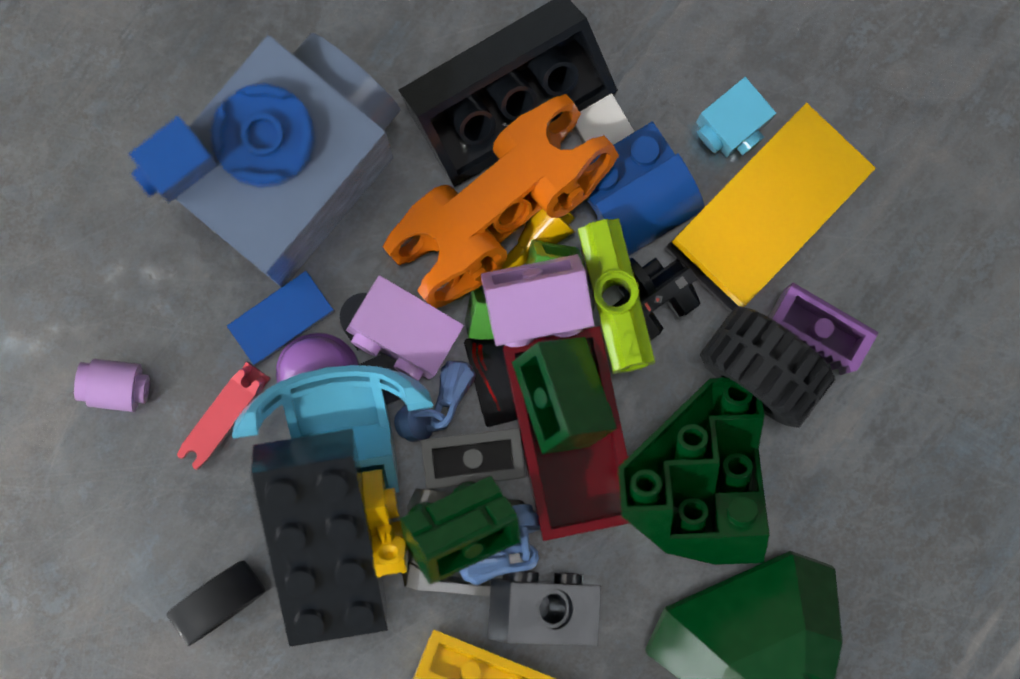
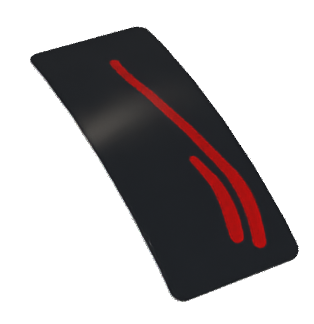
[464,338,517,427]

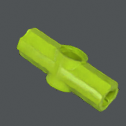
[578,219,656,374]

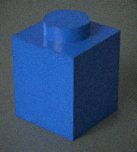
[129,115,218,203]

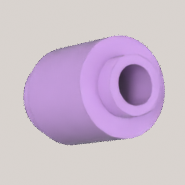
[74,359,150,412]

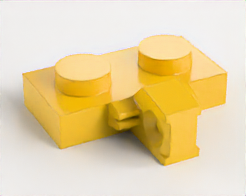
[362,469,408,577]

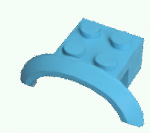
[232,365,433,492]

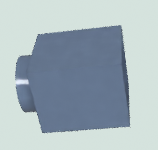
[175,33,401,287]

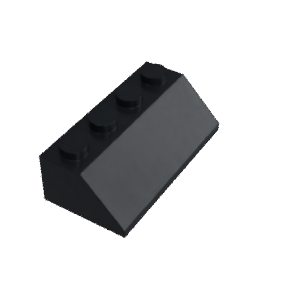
[398,0,618,187]

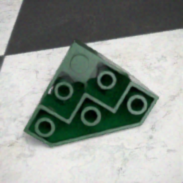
[618,378,770,565]
[645,551,843,679]

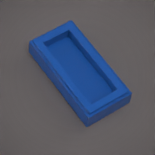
[227,271,335,366]

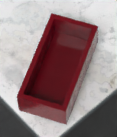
[503,326,629,541]

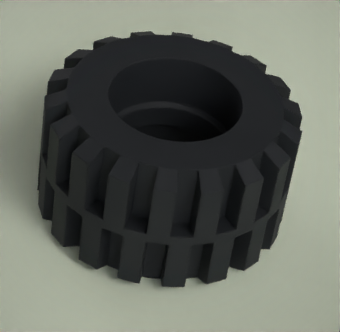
[700,306,835,428]

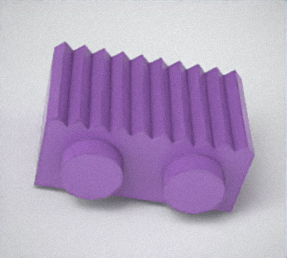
[768,283,879,375]

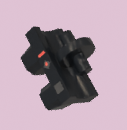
[612,257,700,341]

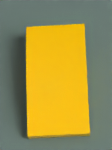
[672,102,876,307]

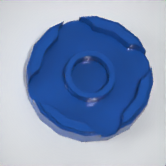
[210,83,315,188]

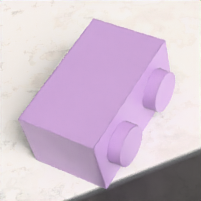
[481,254,594,347]
[346,275,464,381]

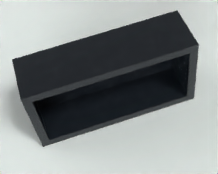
[251,429,388,647]

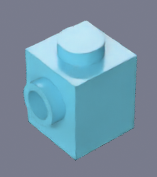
[696,76,776,158]

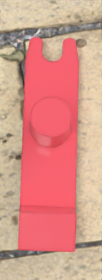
[177,361,270,470]

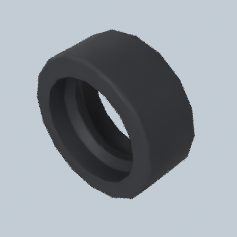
[166,560,266,646]

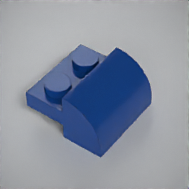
[586,121,704,255]

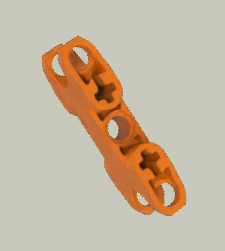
[383,94,619,308]

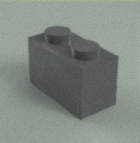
[421,428,525,490]

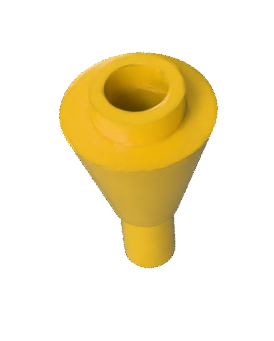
[501,209,576,269]

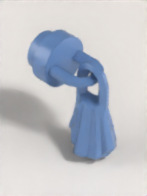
[394,360,476,442]
[459,504,540,585]

